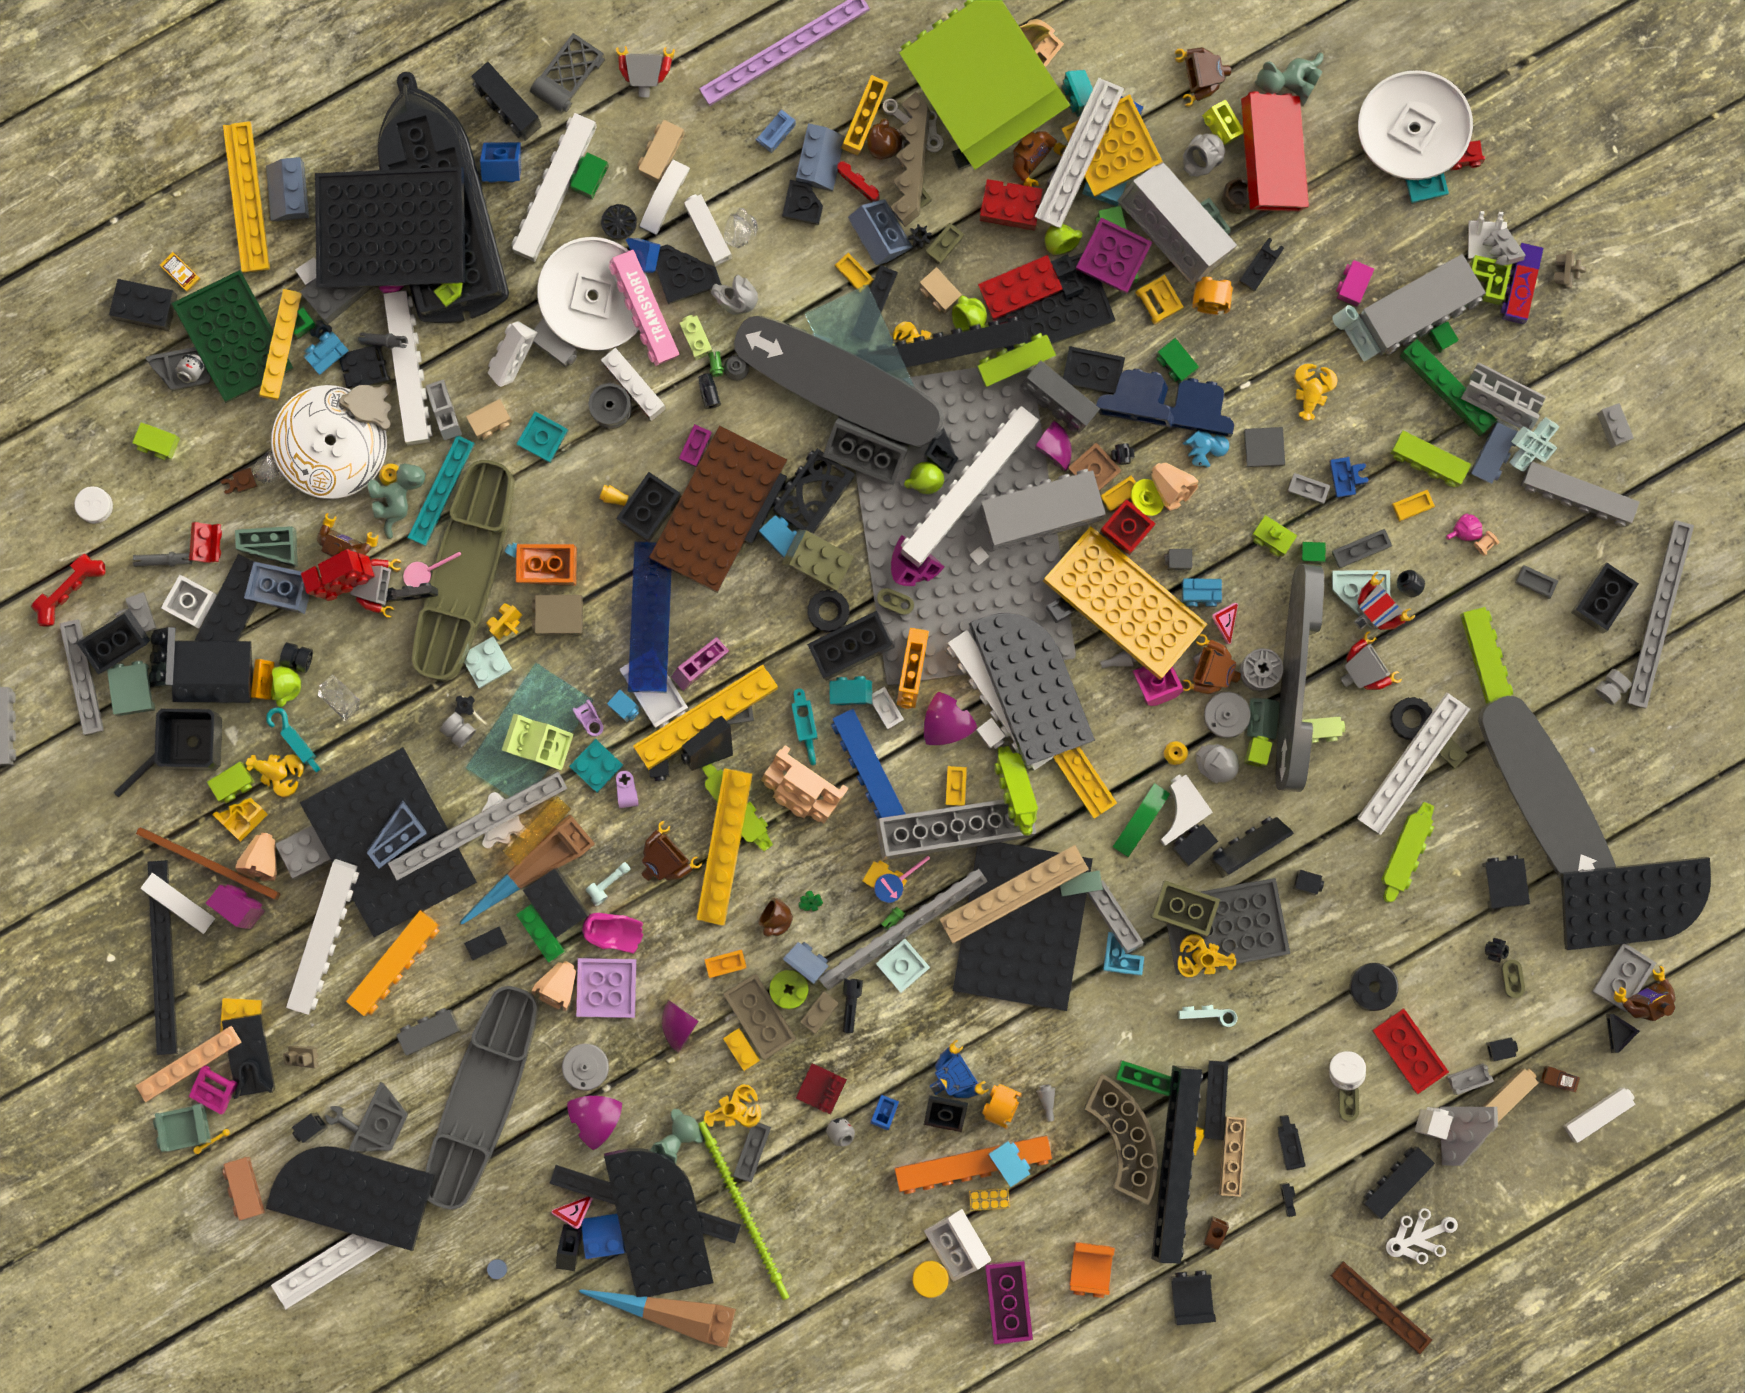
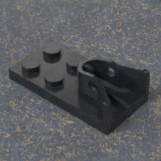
[222,1013,276,1099]

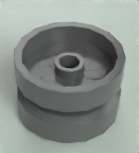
[588,383,632,429]

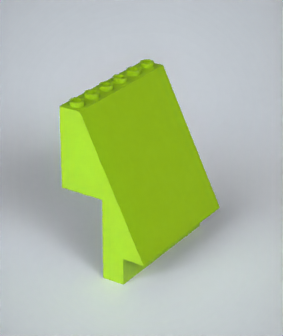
[899,0,1070,170]

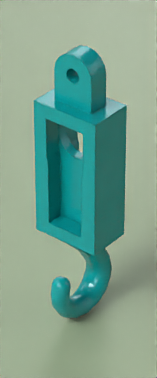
[792,688,818,766]
[266,707,321,773]

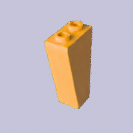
[896,628,929,709]

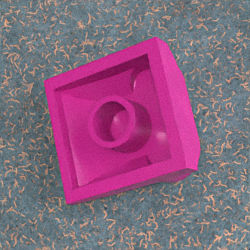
[1133,666,1183,706]

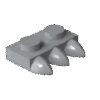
[1483,228,1526,265]

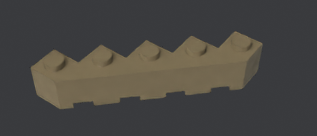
[890,92,931,227]

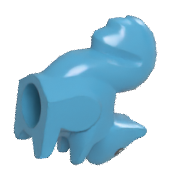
[1183,430,1229,468]

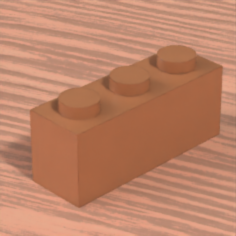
[222,1156,265,1221]

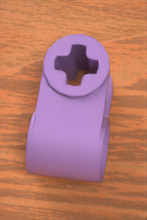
[572,699,603,737]
[616,771,638,809]

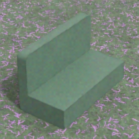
[1247,698,1279,739]

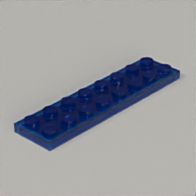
[628,542,672,693]

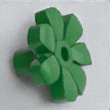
[798,891,823,912]

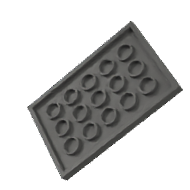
[1166,878,1290,975]

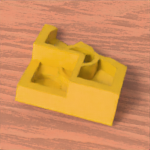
[212,797,268,842]

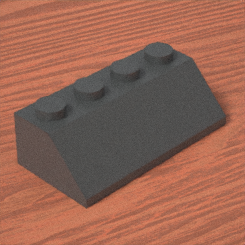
[823,416,910,485]

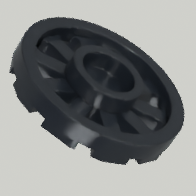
[601,204,637,240]

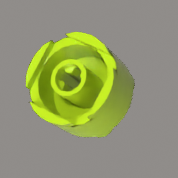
[769,970,809,1009]

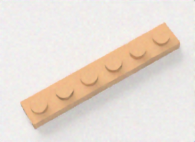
[136,1026,242,1102]

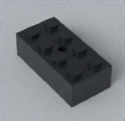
[471,62,542,141]
[807,611,895,681]

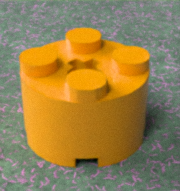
[1192,277,1233,315]
[982,1084,1022,1129]

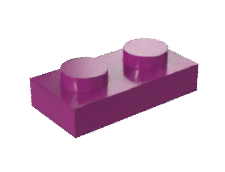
[679,424,712,467]

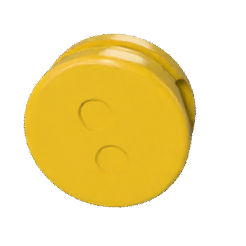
[912,1260,949,1298]

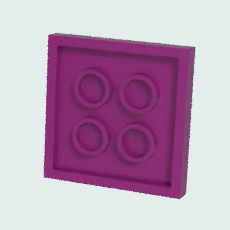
[1076,217,1152,294]

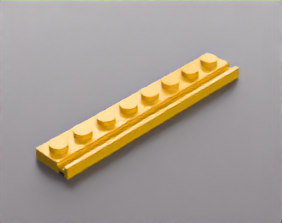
[223,121,270,273]
[633,665,778,770]
[1053,747,1117,819]
[696,768,753,925]

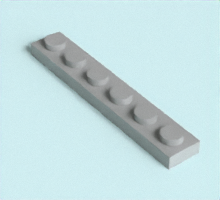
[60,619,104,736]

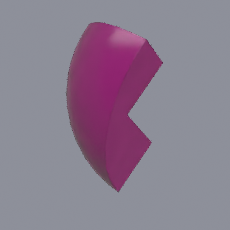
[1035,420,1072,472]
[891,535,945,586]
[924,692,978,745]
[662,1000,699,1053]
[567,1096,622,1151]

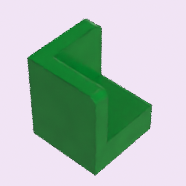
[293,307,316,339]
[1428,321,1459,353]
[1300,542,1326,564]

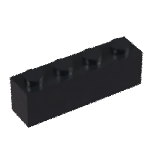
[1362,1146,1435,1220]

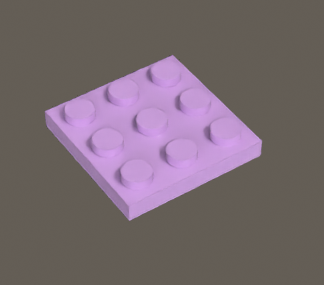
[576,958,637,1018]

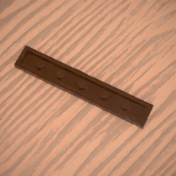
[1330,1261,1432,1354]

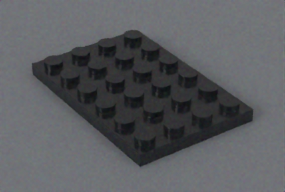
[994,252,1116,351]

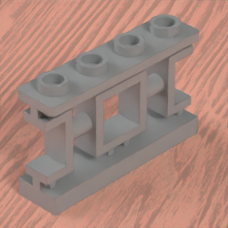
[1461,363,1546,430]

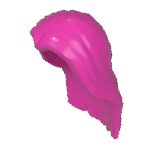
[582,913,643,954]

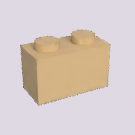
[919,267,962,314]
[466,399,512,440]

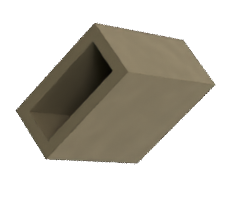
[532,595,583,636]

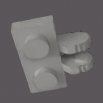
[115,592,157,633]

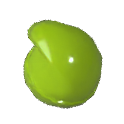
[1045,224,1083,255]
[952,295,987,331]
[904,462,944,494]
[271,666,301,707]

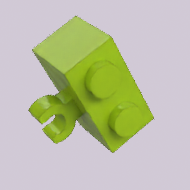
[1251,515,1298,557]

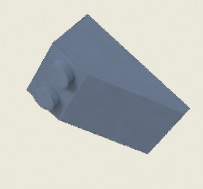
[244,562,310,614]
[783,942,829,985]

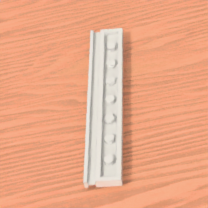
[1035,78,1124,228]
[1357,692,1470,835]
[271,1234,389,1310]

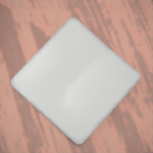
[970,546,989,565]

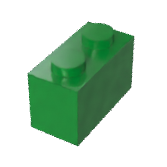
[570,152,609,200]
[1156,338,1199,384]

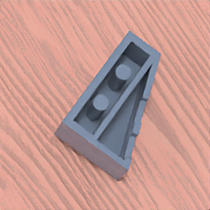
[1471,418,1518,484]
[367,800,426,868]

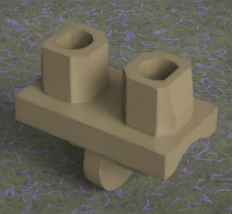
[1554,250,1586,288]
[283,1045,319,1068]

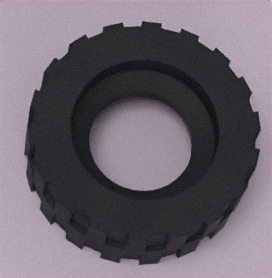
[807,589,850,633]
[1390,697,1432,740]

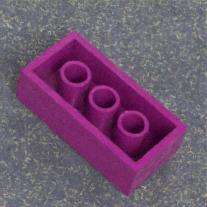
[206,884,265,929]
[985,1260,1033,1344]

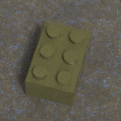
[782,529,854,591]
[1151,880,1220,937]

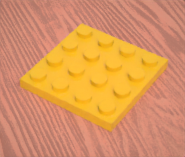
[1062,94,1163,197]

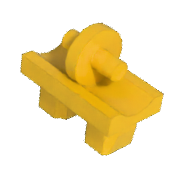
[486,603,523,640]

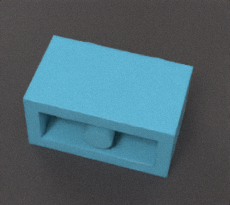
[989,1141,1031,1187]

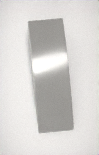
[426,379,462,440]

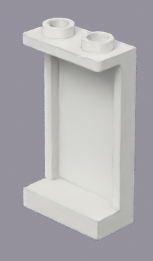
[620,650,689,730]

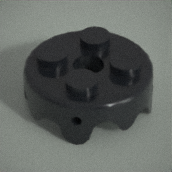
[1349,963,1399,1011]

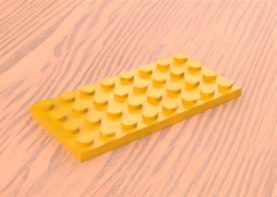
[1043,526,1208,680]

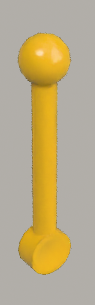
[193,1129,230,1154]

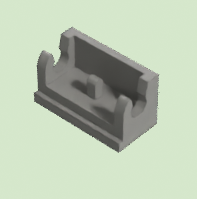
[1447,1063,1494,1095]

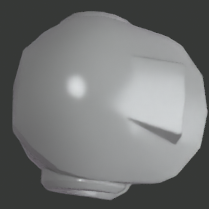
[1183,134,1225,177]
[711,275,758,315]
[1196,744,1239,784]

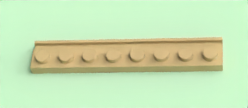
[940,845,1089,944]

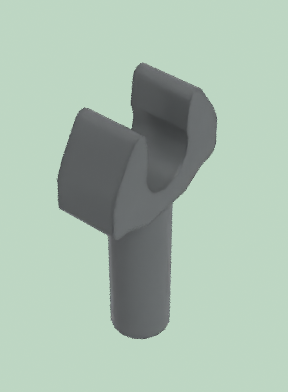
[325,1106,359,1134]

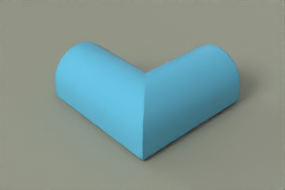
[1103,932,1144,976]

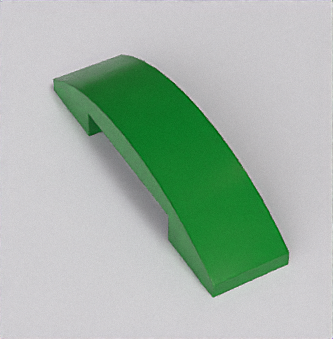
[1112,783,1170,857]

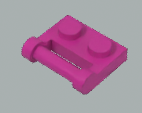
[189,1065,238,1114]

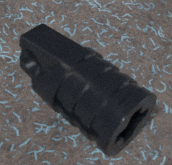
[698,373,721,409]

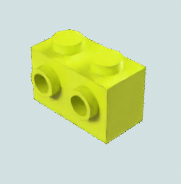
[1202,100,1244,146]

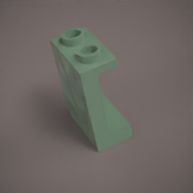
[107,661,155,716]
[153,1104,211,1152]

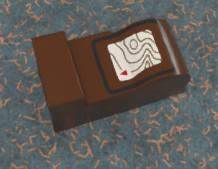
[1540,1066,1580,1093]

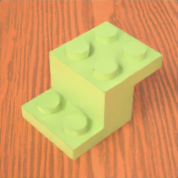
[502,714,574,771]

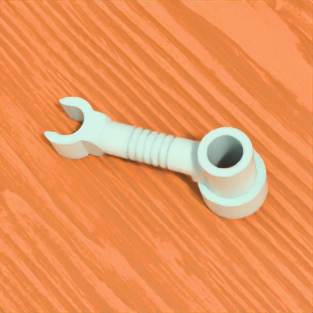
[586,862,631,906]

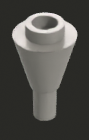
[1100,650,1137,669]
[1036,1085,1055,1122]

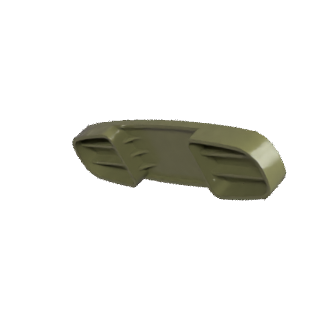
[412,460,515,682]

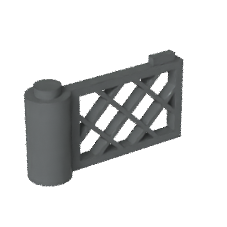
[530,33,605,113]

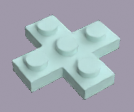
[1509,417,1559,472]

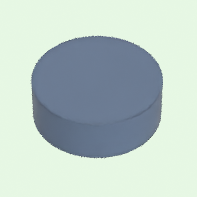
[487,1259,507,1279]

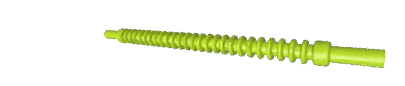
[698,1121,789,1300]

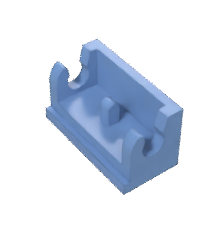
[756,110,796,153]

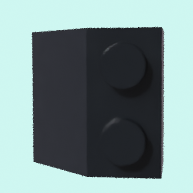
[924,1095,968,1132]

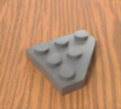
[1440,1106,1498,1166]

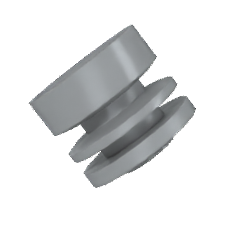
[1239,648,1283,692]

